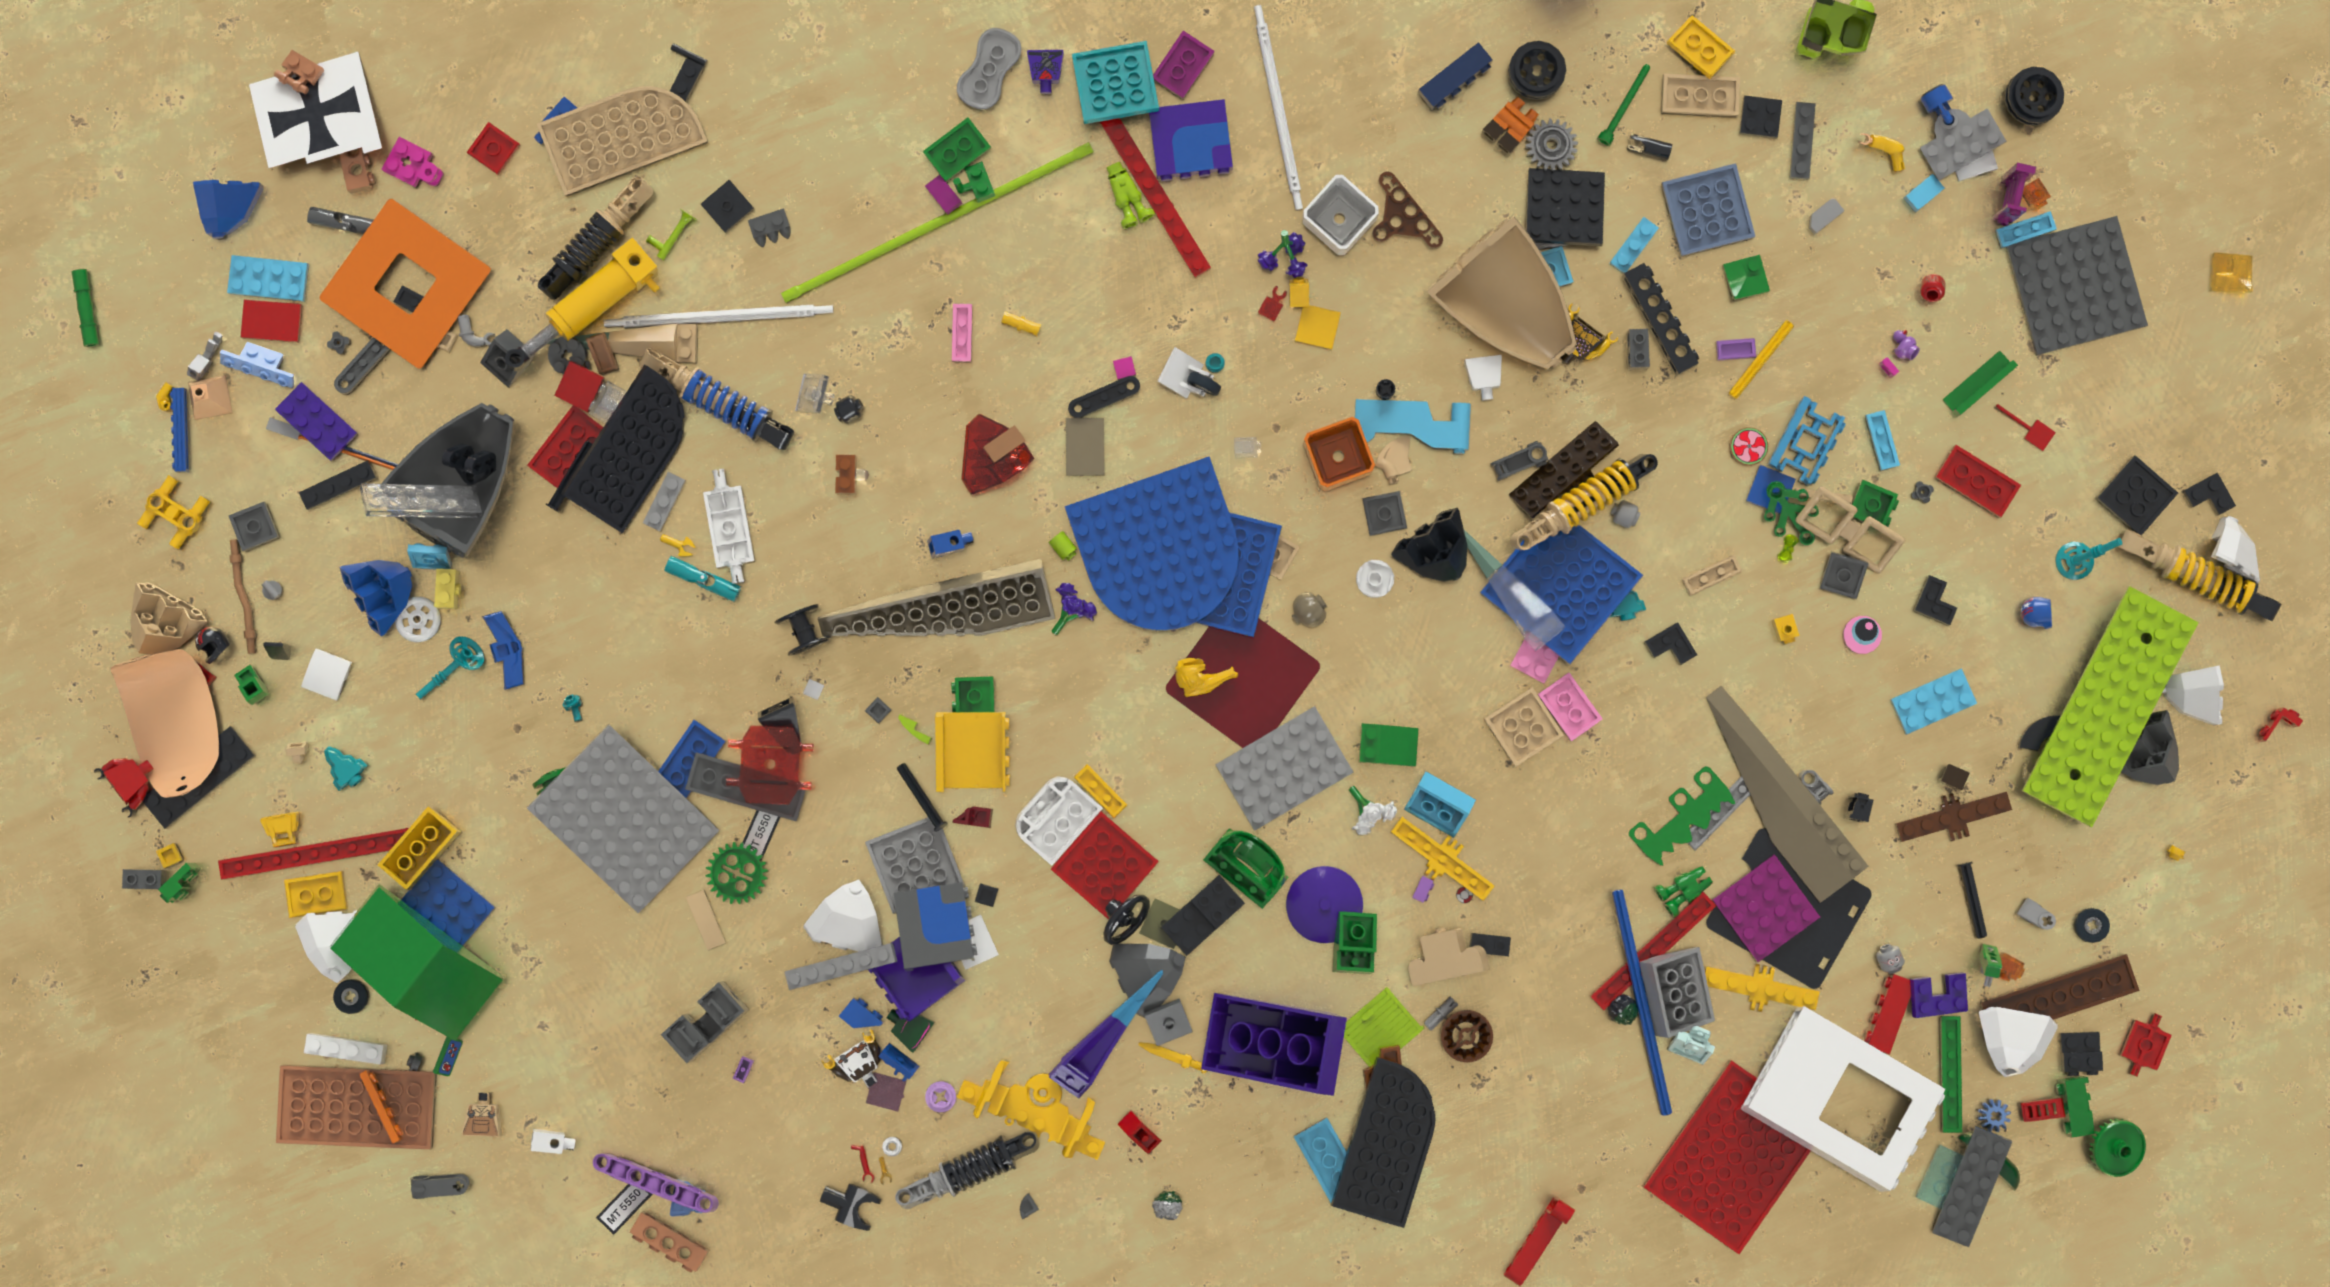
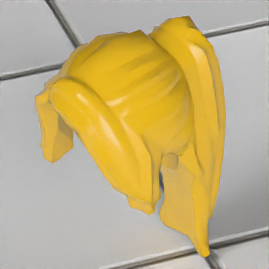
[1175,658,1238,697]

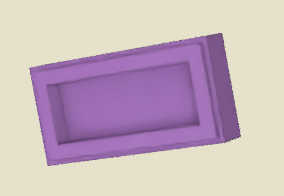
[1716,338,1756,361]

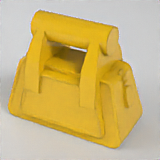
[260,812,299,847]

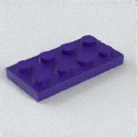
[275,382,358,461]

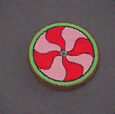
[1730,427,1768,466]

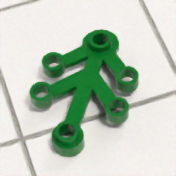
[1764,481,1819,545]

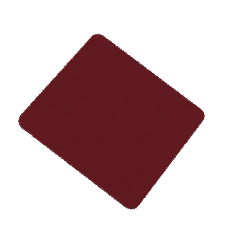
[1166,618,1320,748]

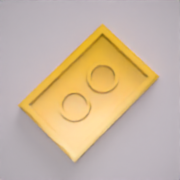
[1667,15,1735,79]
[284,871,348,918]

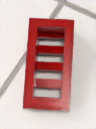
[2021,1098,2066,1122]

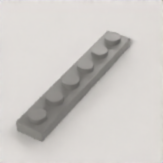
[785,943,898,990]

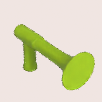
[646,209,697,260]

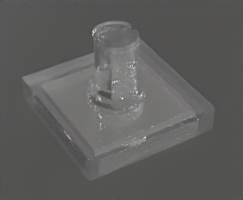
[795,374,835,414]

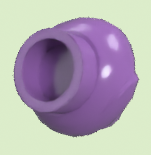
[1893,330,1920,360]

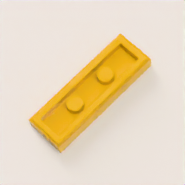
[1074,764,1127,818]

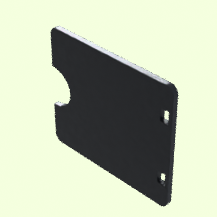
[1706,829,1872,989]

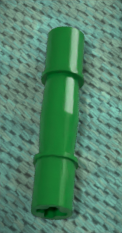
[71,269,99,347]

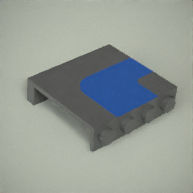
[894,882,977,972]

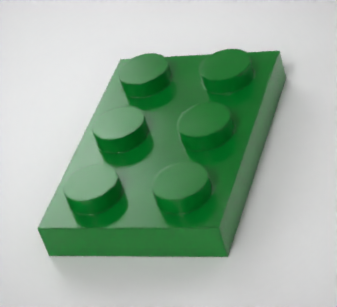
[923,117,991,182]

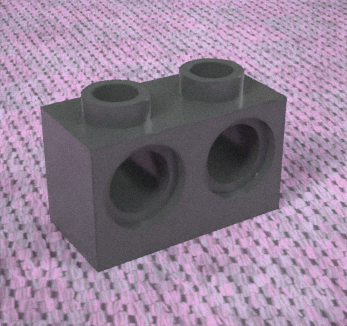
[1627,329,1650,370]
[122,869,167,889]

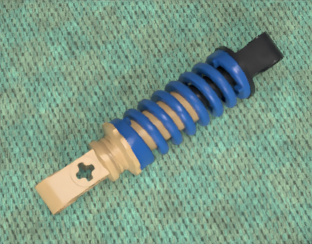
[639,348,795,450]

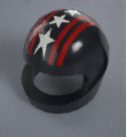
[195,627,230,664]

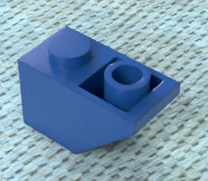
[839,997,884,1028]

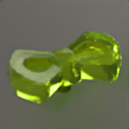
[1778,534,1799,563]

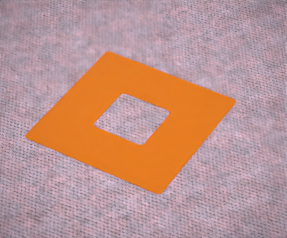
[319,199,491,369]

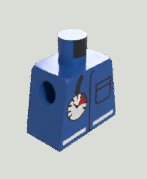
[927,530,974,559]

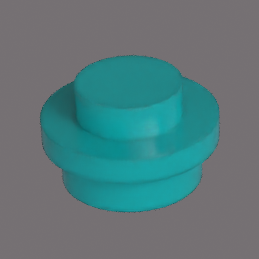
[1206,353,1225,373]

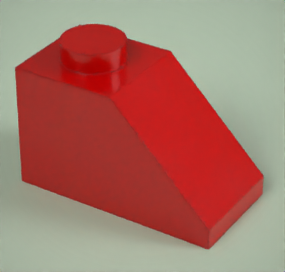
[1118,1111,1161,1154]

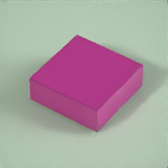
[1113,356,1136,380]
[1879,357,1900,378]

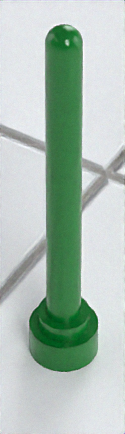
[1597,64,1650,146]

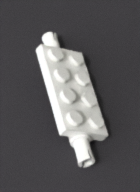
[703,469,755,584]

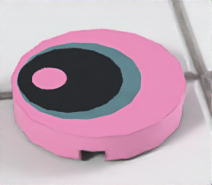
[1843,616,1882,654]

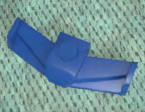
[482,611,523,690]

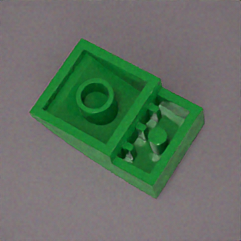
[1333,911,1377,974]

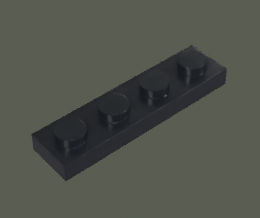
[299,460,377,510]

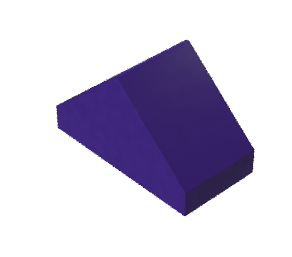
[1201,993,1347,1096]

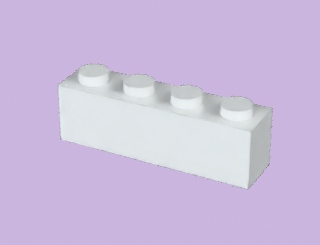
[304,1033,388,1064]

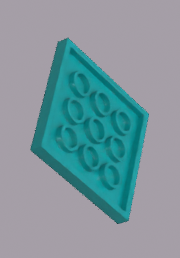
[1072,41,1159,124]

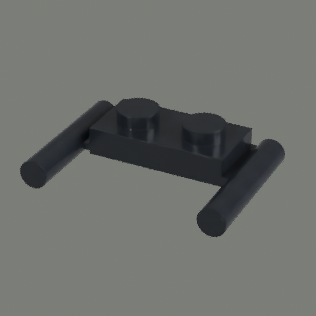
[670,43,708,102]

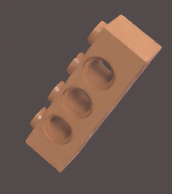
[339,147,375,194]
[629,1211,710,1273]

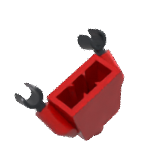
[94,758,154,818]

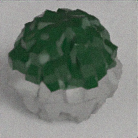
[1152,1191,1183,1220]

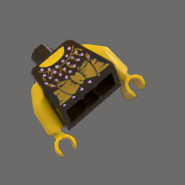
[1561,304,1618,364]

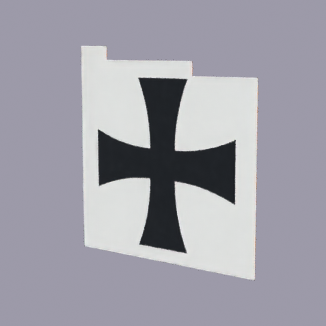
[249,52,382,168]

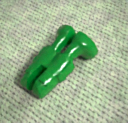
[1654,866,1713,917]

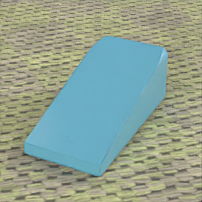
[1903,174,1945,213]

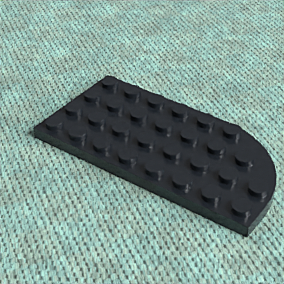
[561,364,684,533]
[1331,1057,1436,1228]

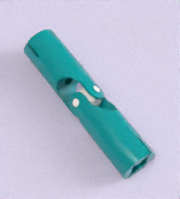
[664,556,741,602]

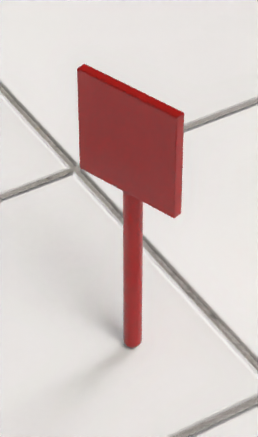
[1996,404,2056,451]

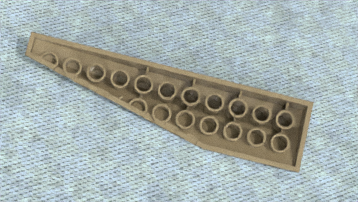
[818,559,1055,636]

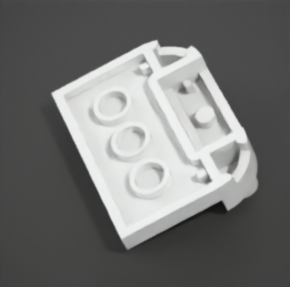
[1015,776,1103,866]

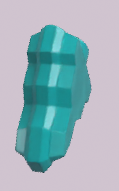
[1609,590,1646,621]
[324,746,368,791]

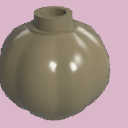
[1292,592,1328,627]

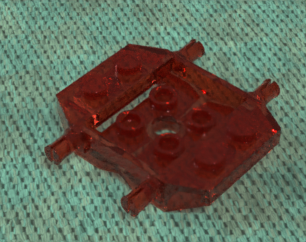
[726,725,814,805]

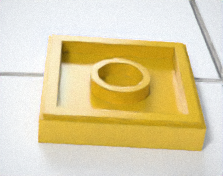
[1295,305,1341,350]

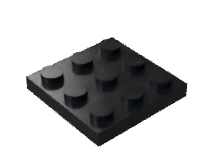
[2096,455,2178,536]

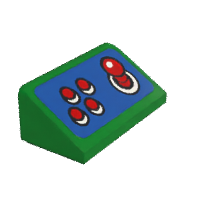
[433,1037,463,1076]

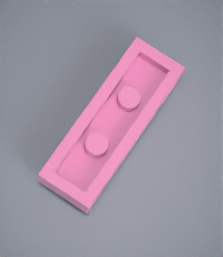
[952,304,972,362]

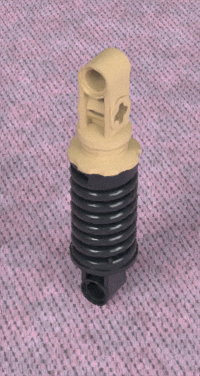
[538,176,653,300]

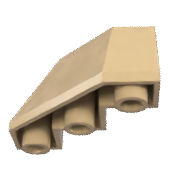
[130,583,207,655]

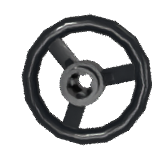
[1103,894,1150,945]

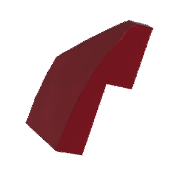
[952,806,993,828]

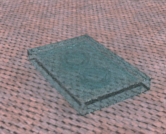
[1915,1144,1963,1209]

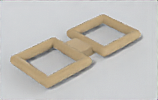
[1795,486,1905,574]

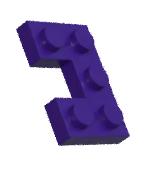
[1910,972,1968,1018]

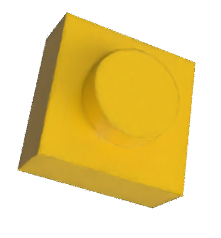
[156,843,183,869]

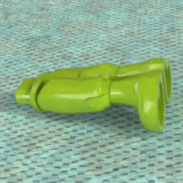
[1107,162,1155,229]

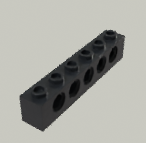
[1622,263,1699,376]

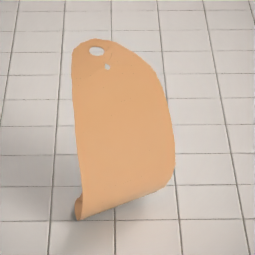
[111,649,219,798]

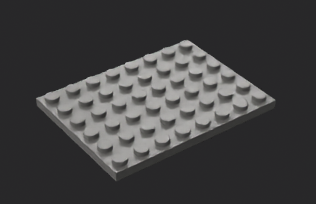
[527,724,719,913]

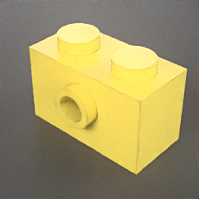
[434,569,461,609]

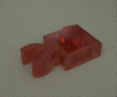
[1258,286,1287,322]

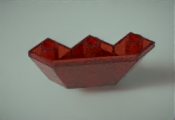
[961,414,1035,495]

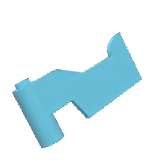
[1355,399,1471,454]

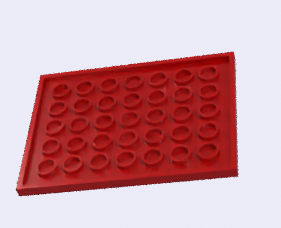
[1643,1060,1811,1255]

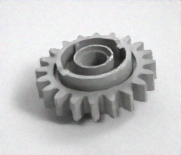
[1525,118,1578,171]

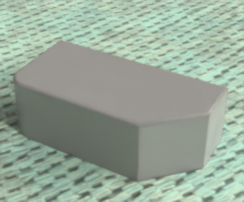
[1809,198,1845,235]

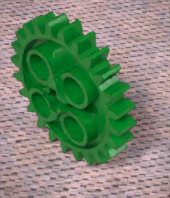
[705,842,769,904]

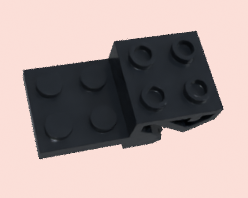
[1161,875,1245,956]

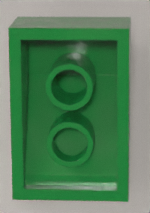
[1358,723,1419,767]

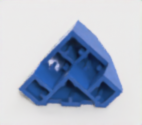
[193,180,263,239]
[339,560,412,636]

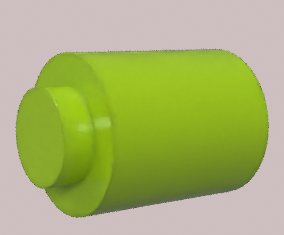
[1048,531,1077,561]

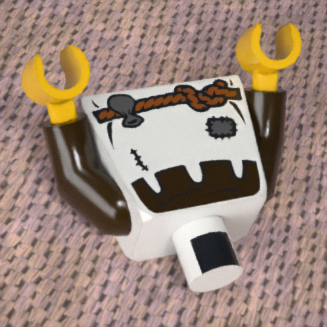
[821,1029,881,1088]

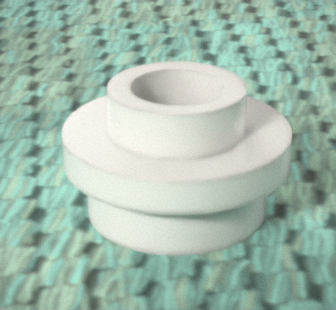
[882,1137,902,1156]

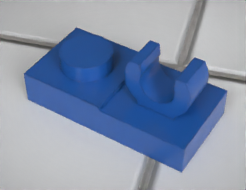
[878,1043,920,1082]

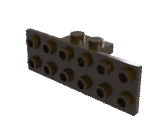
[1509,421,1619,518]

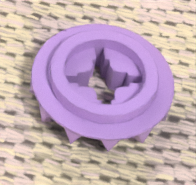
[925,1081,956,1112]

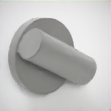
[262,580,282,600]

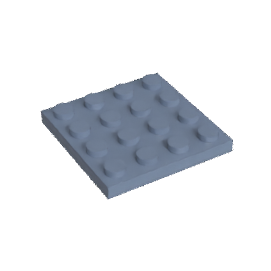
[1661,163,1756,256]

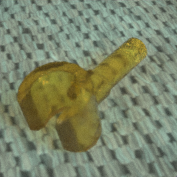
[879,1157,892,1185]

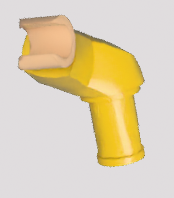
[1858,133,1905,171]

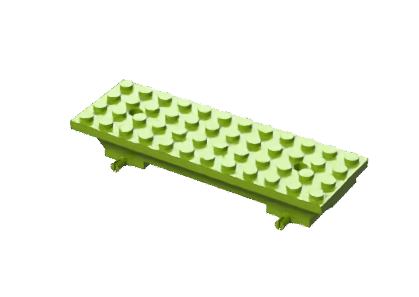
[2022,586,2199,827]

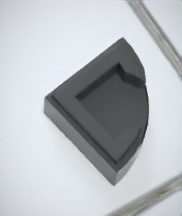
[1020,1193,1039,1220]

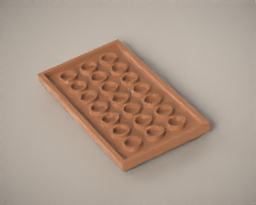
[276,1065,435,1149]

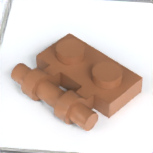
[274,50,325,94]

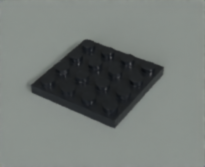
[1526,168,1605,246]

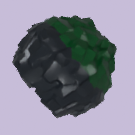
[1607,994,1638,1025]

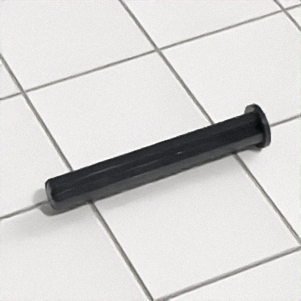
[545,441,592,512]
[897,763,948,832]
[1957,861,1987,939]

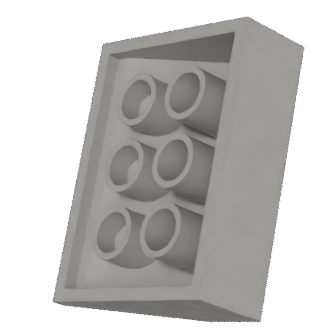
[1640,947,1715,1038]

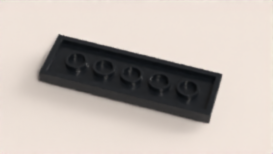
[143,726,256,829]

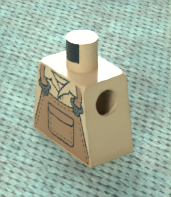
[462,1092,502,1137]

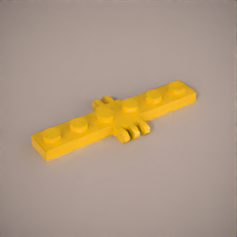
[1391,817,1495,901]
[1705,964,1820,1012]

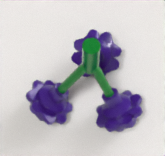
[1258,230,1308,278]
[1051,583,1097,635]

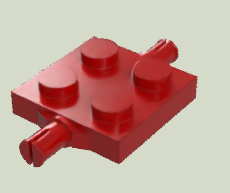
[2120,1013,2172,1077]

